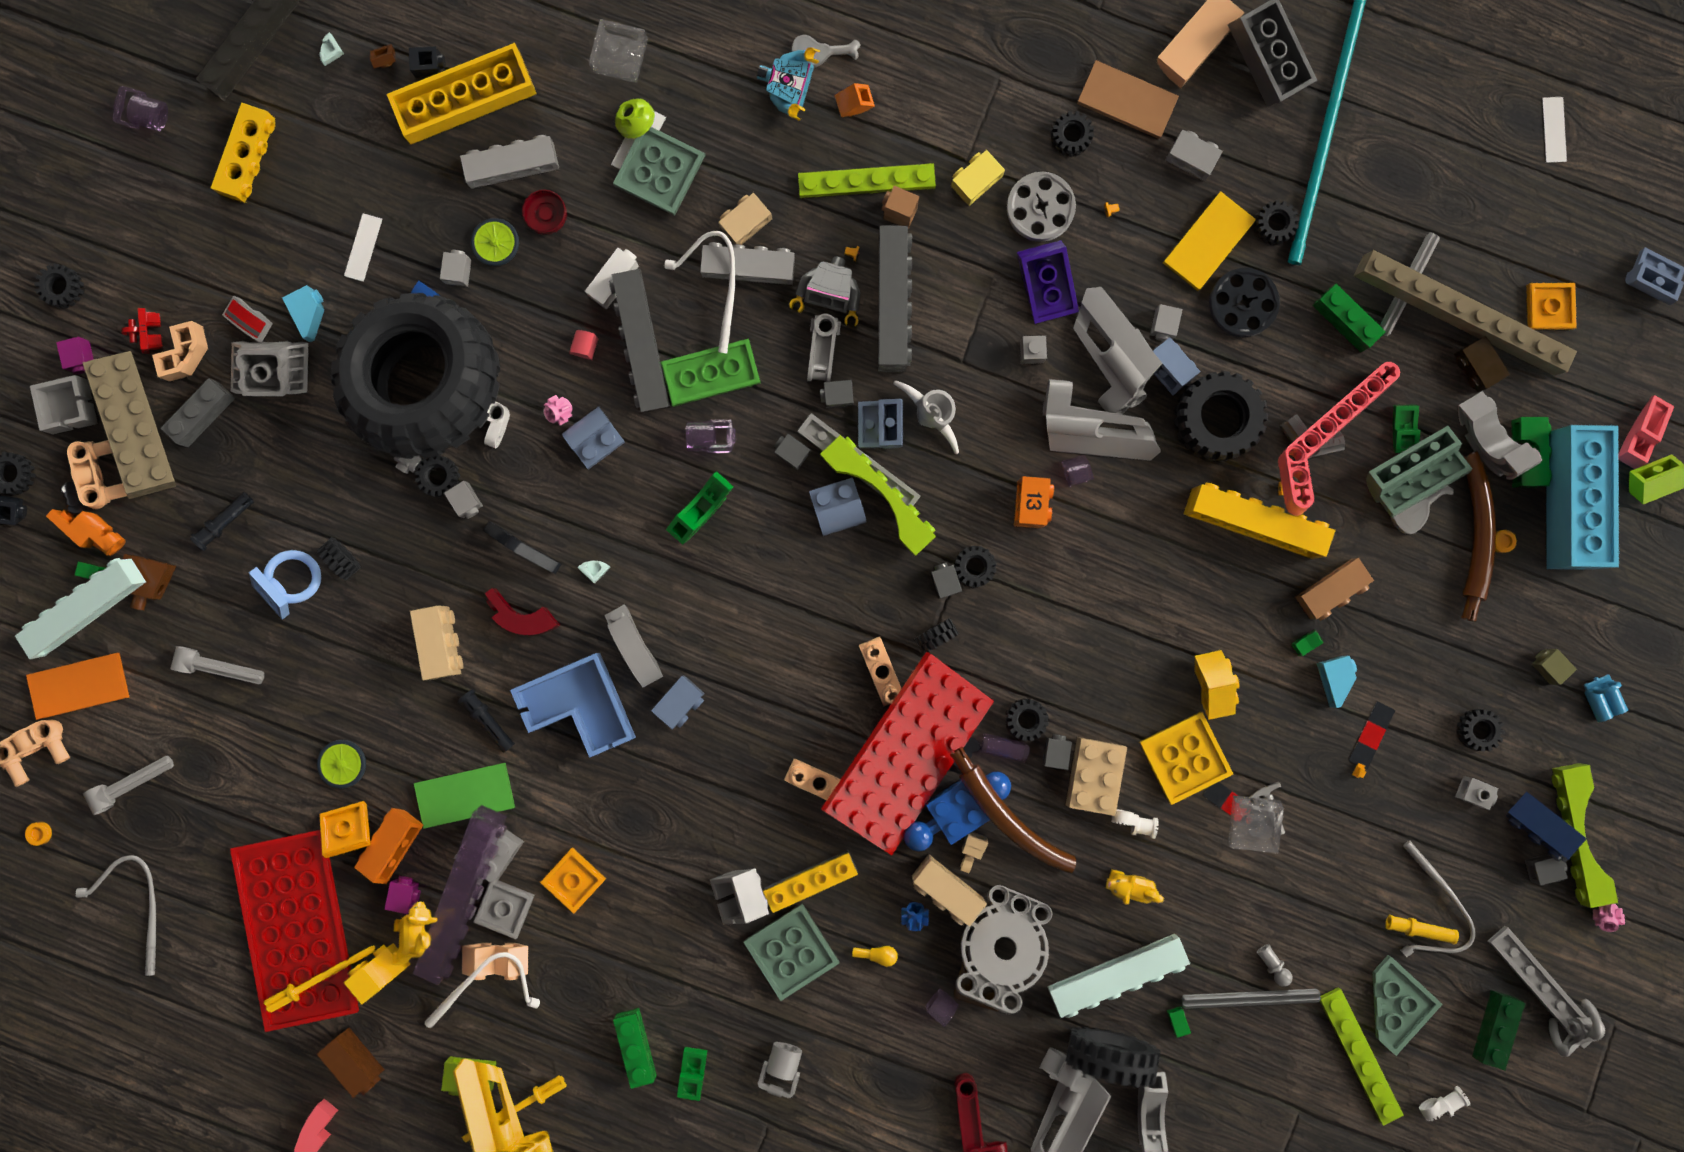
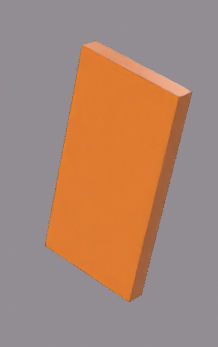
[26,653,130,720]

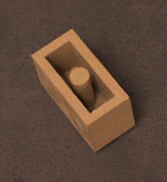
[882,186,920,229]

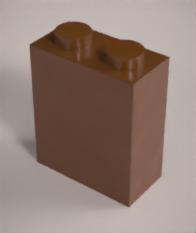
[317,1028,385,1098]

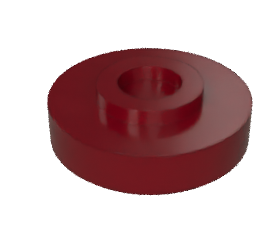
[522,190,567,235]

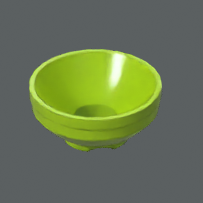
[615,98,655,139]

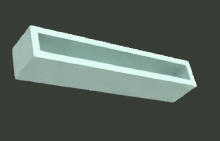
[15,558,146,659]
[1047,934,1190,1018]

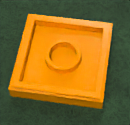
[1526,283,1576,330]
[319,801,371,858]
[540,847,606,914]

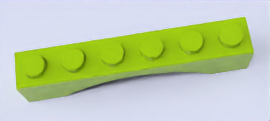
[820,435,936,556]
[1552,763,1618,908]

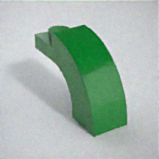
[666,472,733,545]

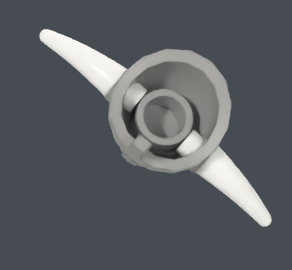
[894,381,959,454]

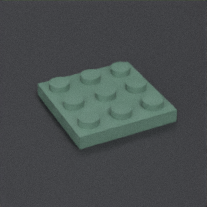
[613,127,705,216]
[743,903,839,1001]

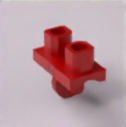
[121,308,162,354]

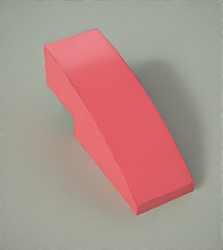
[1618,395,1674,469]
[294,1099,338,1152]

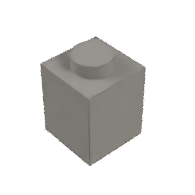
[440,250,471,287]
[1150,304,1183,342]
[1020,336,1047,364]
[444,481,483,519]

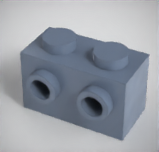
[1153,338,1201,395]
[651,675,705,729]

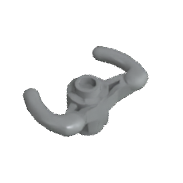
[1549,999,1605,1057]

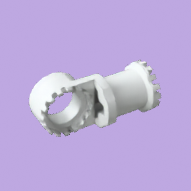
[1111,809,1159,839]
[1419,1086,1471,1121]

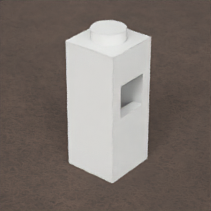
[585,248,639,309]

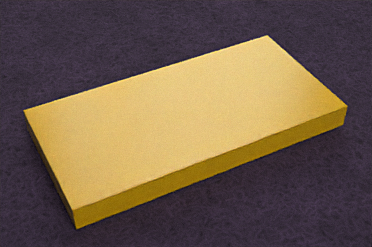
[1163,191,1256,291]

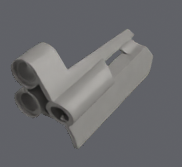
[1073,287,1162,415]
[1043,379,1161,461]
[1031,1047,1111,1152]

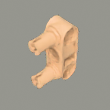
[67,440,127,509]
[859,636,902,706]
[0,720,70,787]
[784,759,841,800]

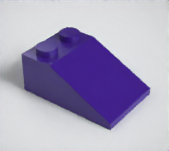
[1017,240,1079,324]

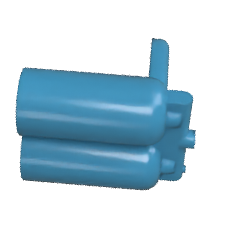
[1584,674,1628,722]

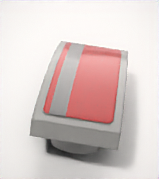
[222,296,273,343]

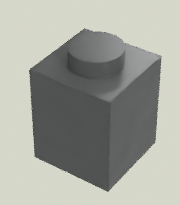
[820,380,854,409]
[774,434,811,471]
[930,562,962,599]
[1042,734,1072,770]
[1525,854,1567,886]

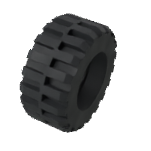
[1174,371,1268,462]

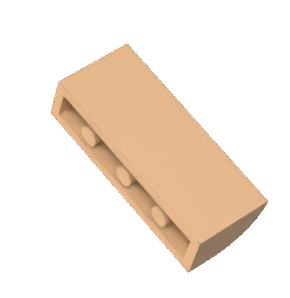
[1157,0,1245,88]

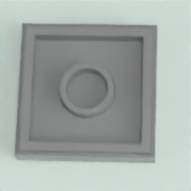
[473,880,535,939]

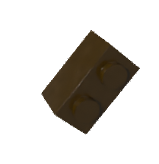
[1454,336,1510,392]

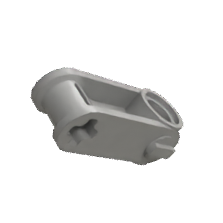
[807,314,841,382]

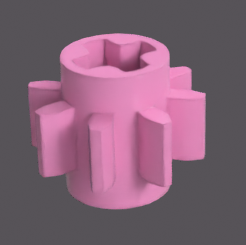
[544,395,572,425]
[1593,904,1625,932]

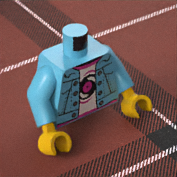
[757,47,820,121]

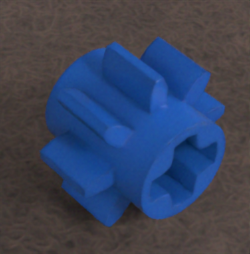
[901,902,929,931]

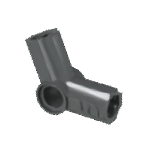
[1279,414,1345,458]

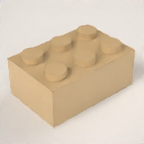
[410,606,463,680]
[1066,737,1127,816]
[912,854,987,927]

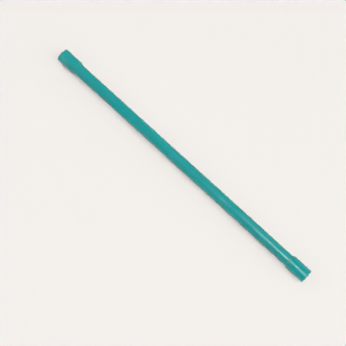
[1288,0,1366,265]

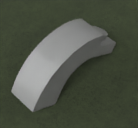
[605,604,663,687]
[1138,1072,1168,1152]

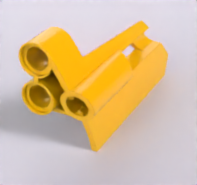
[453,1058,553,1152]

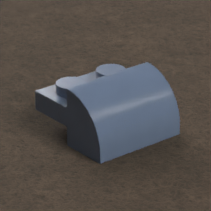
[1626,247,1684,305]
[858,399,903,449]
[562,406,625,469]
[809,478,866,536]

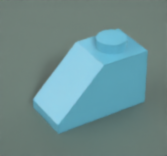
[282,285,324,342]
[1316,656,1357,708]

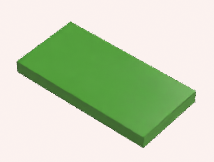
[661,339,761,407]
[414,763,515,829]

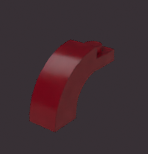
[485,588,560,635]

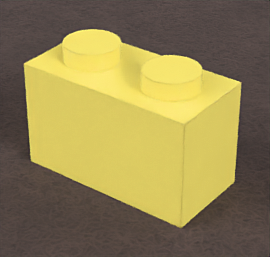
[951,150,1005,206]

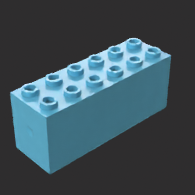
[1546,425,1619,570]

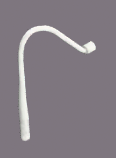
[665,231,735,353]
[425,952,540,1028]

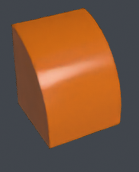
[835,83,875,117]

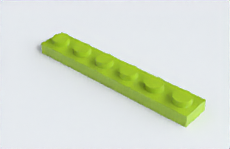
[798,163,936,198]
[1320,987,1404,1126]

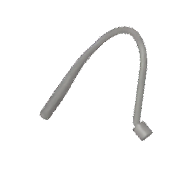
[1401,841,1475,957]
[76,855,156,976]

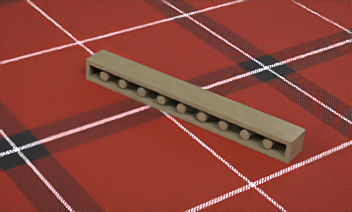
[1354,250,1577,376]

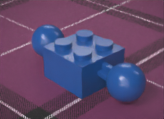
[904,772,1011,851]

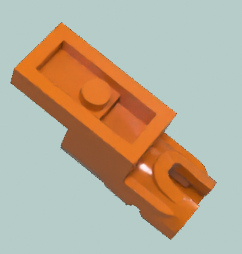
[46,509,126,556]

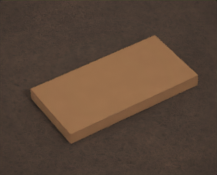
[1077,60,1179,139]

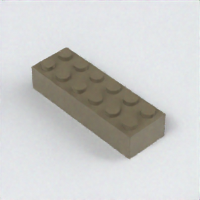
[82,351,177,499]

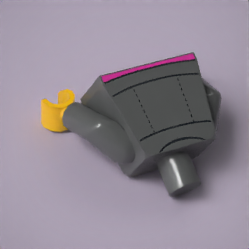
[789,257,861,327]

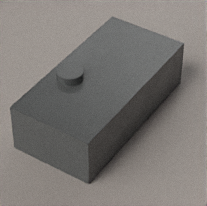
[1228,0,1317,107]

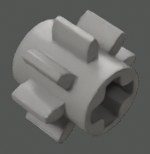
[394,455,423,474]

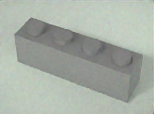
[460,135,559,189]
[701,242,795,285]

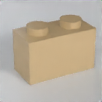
[719,193,772,245]

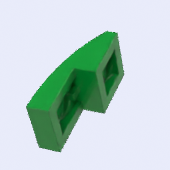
[1393,405,1420,453]
[677,1047,708,1101]

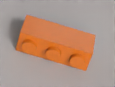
[354,808,423,884]

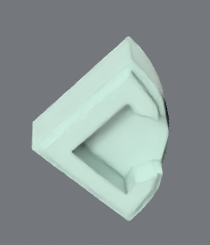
[320,32,344,66]
[577,561,610,583]

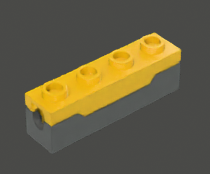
[763,850,858,913]

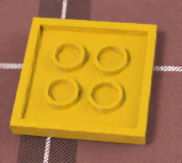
[1139,712,1233,805]

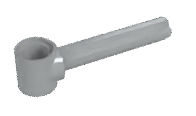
[170,646,264,684]
[83,756,174,815]

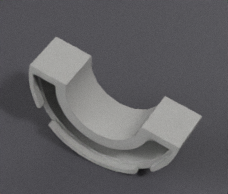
[1458,391,1542,480]

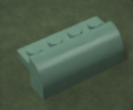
[1366,426,1472,518]

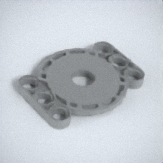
[955,885,1052,1014]

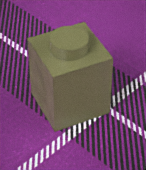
[1531,649,1577,685]

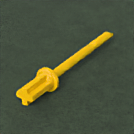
[264,946,375,1013]
[461,1075,567,1142]

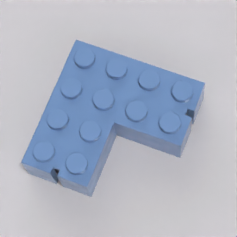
[510,653,636,757]

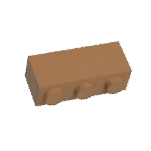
[1295,558,1374,621]

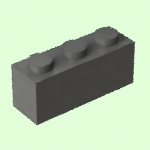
[161,378,235,447]

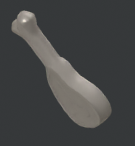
[792,35,860,68]
[1390,486,1453,535]

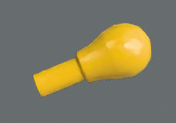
[852,946,898,967]

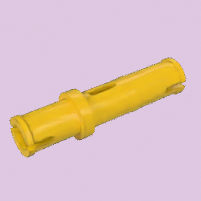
[1385,915,1459,944]

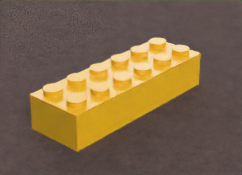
[387,43,537,144]
[1184,482,1335,559]

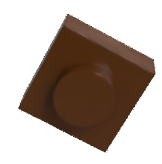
[370,44,396,68]

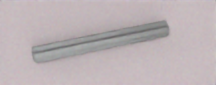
[1380,233,1440,336]

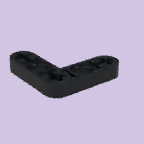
[483,521,562,574]

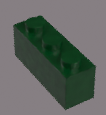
[1472,990,1525,1071]

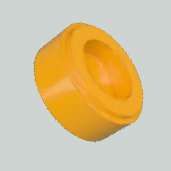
[1495,530,1517,553]
[25,822,52,846]

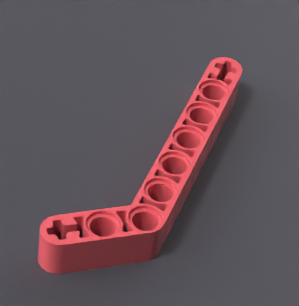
[1278,362,1400,516]

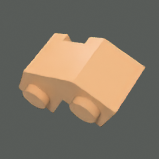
[152,321,208,382]
[462,943,528,980]

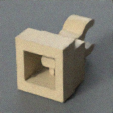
[960,832,988,873]

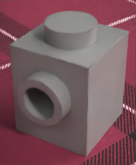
[1455,776,1498,810]

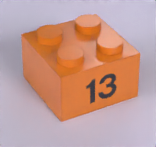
[1014,476,1054,528]

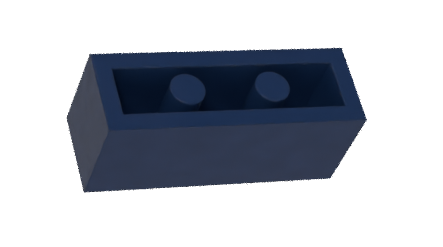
[1506,792,1587,863]

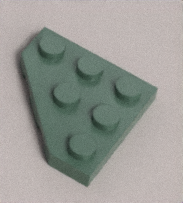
[1372,955,1443,1056]

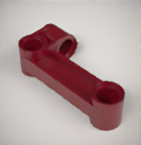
[955,1073,1008,1152]

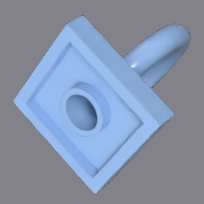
[249,550,321,619]

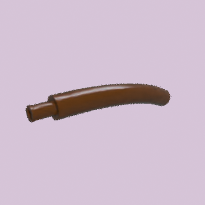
[1461,450,1496,622]
[950,747,1076,873]

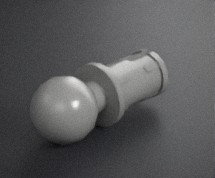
[1257,944,1293,987]

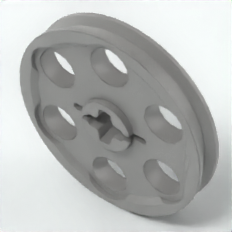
[1007,172,1076,242]

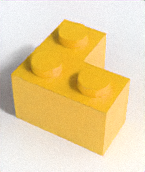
[1194,650,1239,720]
[344,943,411,1004]

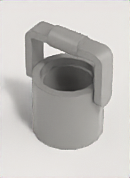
[758,1042,802,1098]

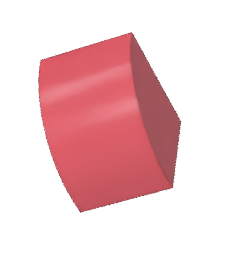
[569,330,598,360]

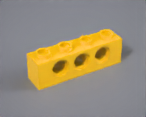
[211,102,275,203]

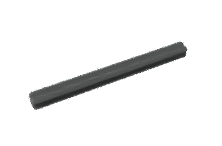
[1181,989,1321,1009]

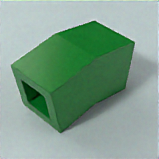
[75,562,106,579]
[1291,629,1323,656]
[1167,1006,1191,1038]

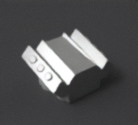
[231,341,308,396]

